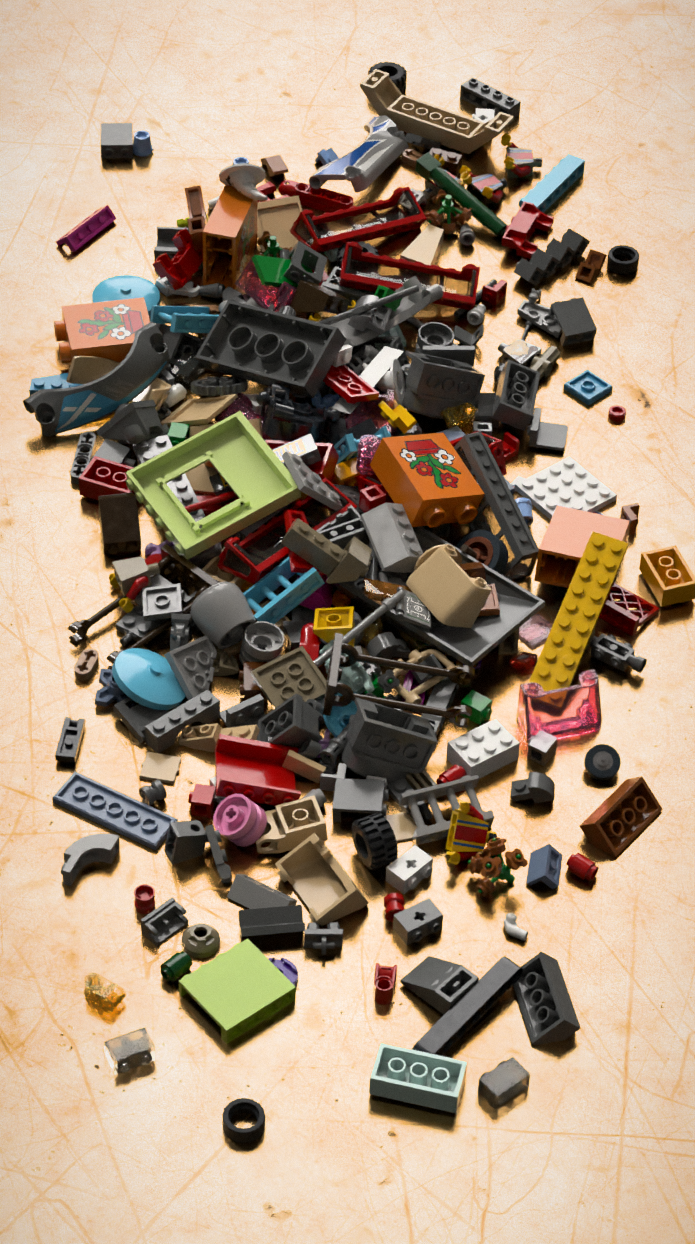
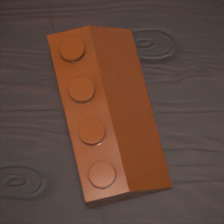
[580,776,663,857]

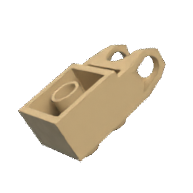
[256,795,328,854]

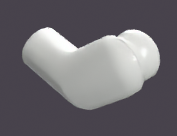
[503,913,528,941]

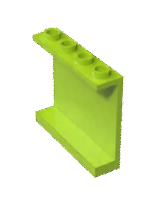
[179,938,296,1044]

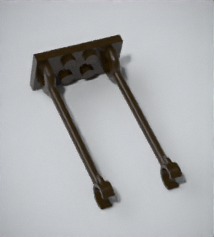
[67,544,218,670]
[322,633,475,727]

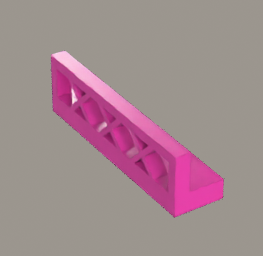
[56,205,117,252]

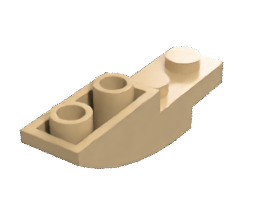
[178,723,260,752]

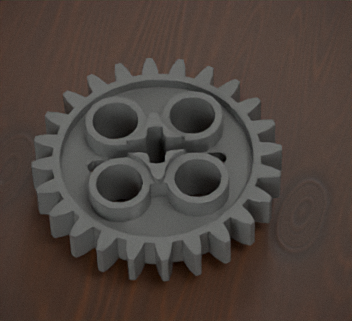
[191,376,248,396]

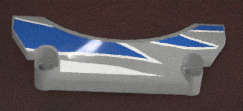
[309,115,409,193]

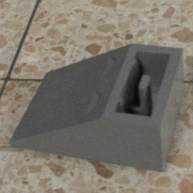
[400,956,479,1015]

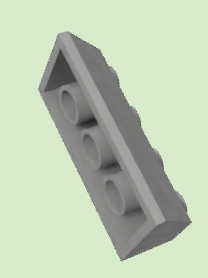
[361,503,423,573]

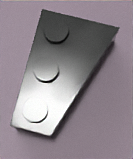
[316,505,369,550]

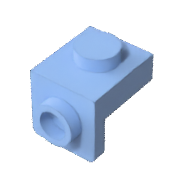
[314,147,339,165]

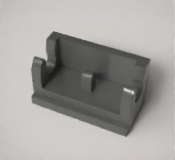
[141,897,189,946]

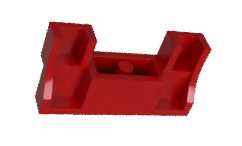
[152,228,203,290]

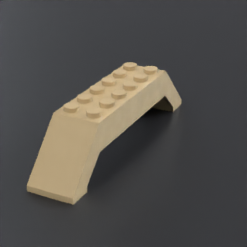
[360,69,514,154]

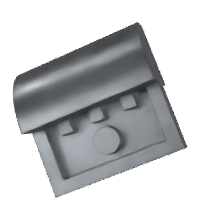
[348,295,392,335]

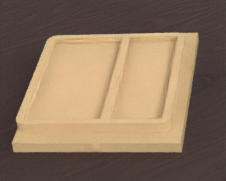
[257,196,311,257]
[161,394,238,428]

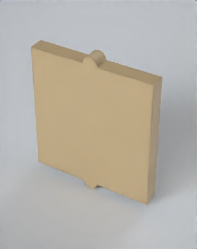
[139,752,181,784]
[384,812,417,842]

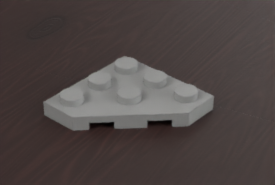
[282,451,343,511]
[165,635,217,701]

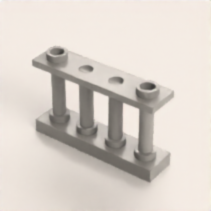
[399,775,494,845]

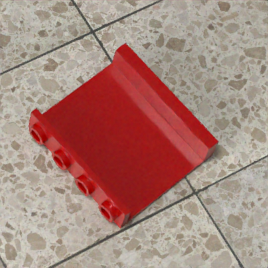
[215,734,301,806]

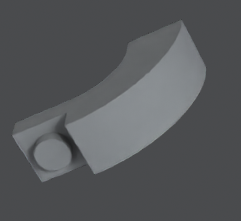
[61,833,120,886]

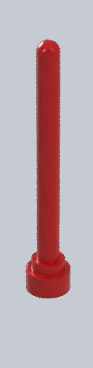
[185,491,238,513]

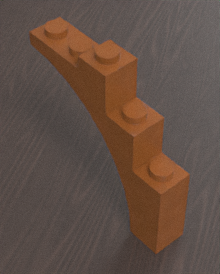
[184,185,208,251]

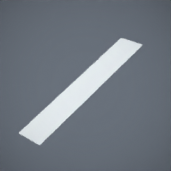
[331,346,404,414]

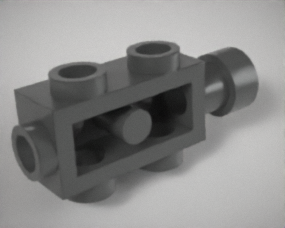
[590,634,647,673]

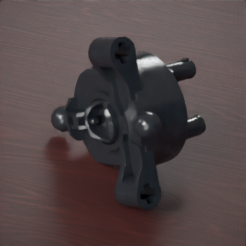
[256,383,341,443]

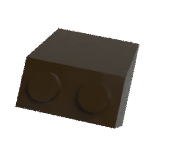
[290,280,350,318]
[98,493,141,554]

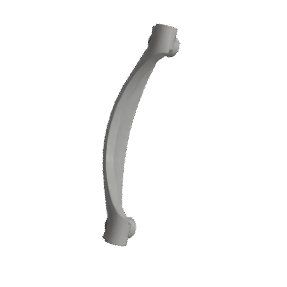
[330,276,443,347]

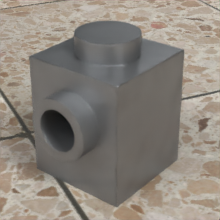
[527,730,557,766]

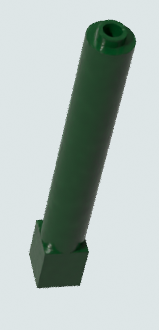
[415,153,507,239]

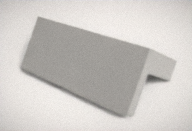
[227,874,298,909]

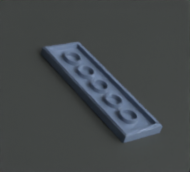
[52,771,178,850]

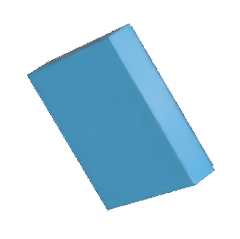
[563,369,613,405]

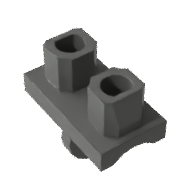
[304,922,343,955]

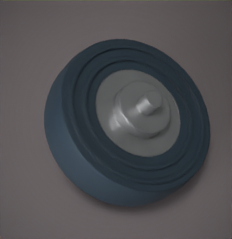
[584,744,621,781]

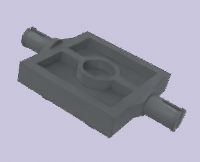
[116,604,169,646]

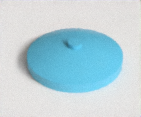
[92,275,160,316]
[112,648,186,710]

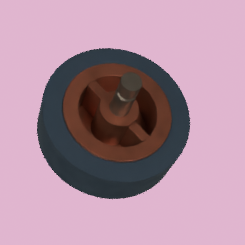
[456,530,508,575]

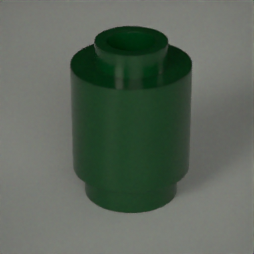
[160,951,193,982]

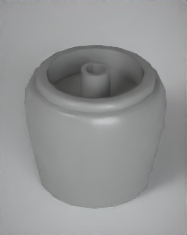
[190,581,256,649]

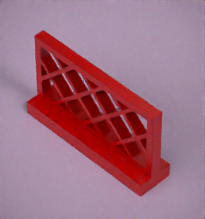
[599,582,660,636]

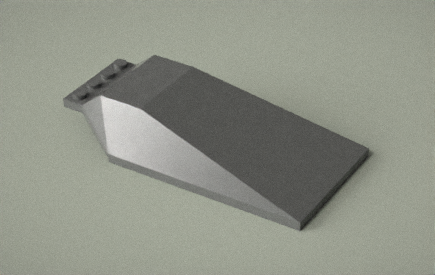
[327,526,545,667]

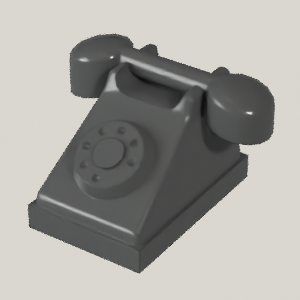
[96,400,169,444]
[257,693,323,760]

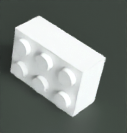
[446,718,520,778]

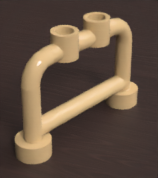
[393,649,466,705]

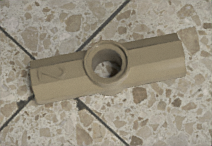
[529,346,561,380]

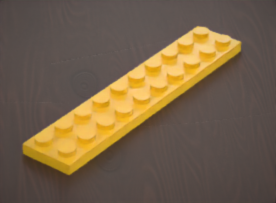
[524,531,629,710]

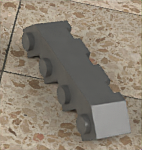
[514,228,590,285]

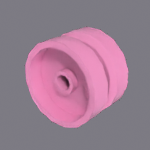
[213,794,267,847]

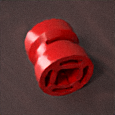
[134,884,155,914]
[383,893,405,922]

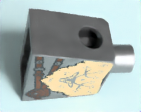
[498,339,542,368]

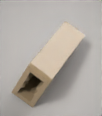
[400,224,444,279]

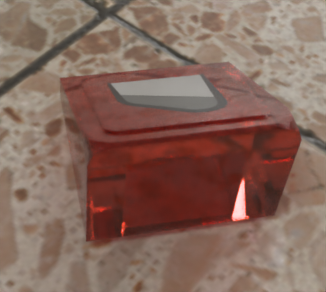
[510,652,538,673]

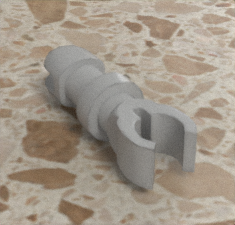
[528,288,542,303]

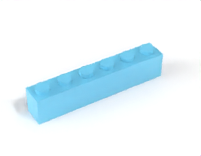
[519,153,585,213]

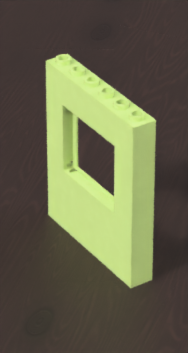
[125,411,301,559]

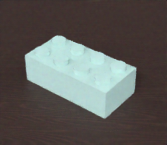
[369,1043,467,1113]

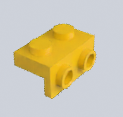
[378,401,417,434]

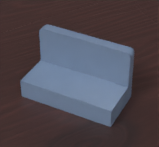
[526,844,563,889]

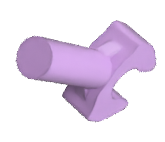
[145,540,174,555]

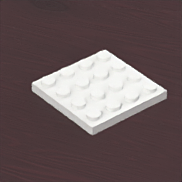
[514,456,617,520]

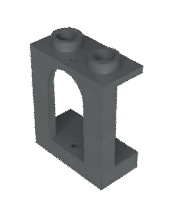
[283,241,327,284]

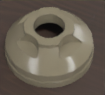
[181,923,220,958]

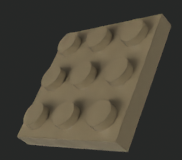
[251,646,327,709]

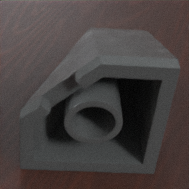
[156,323,202,368]

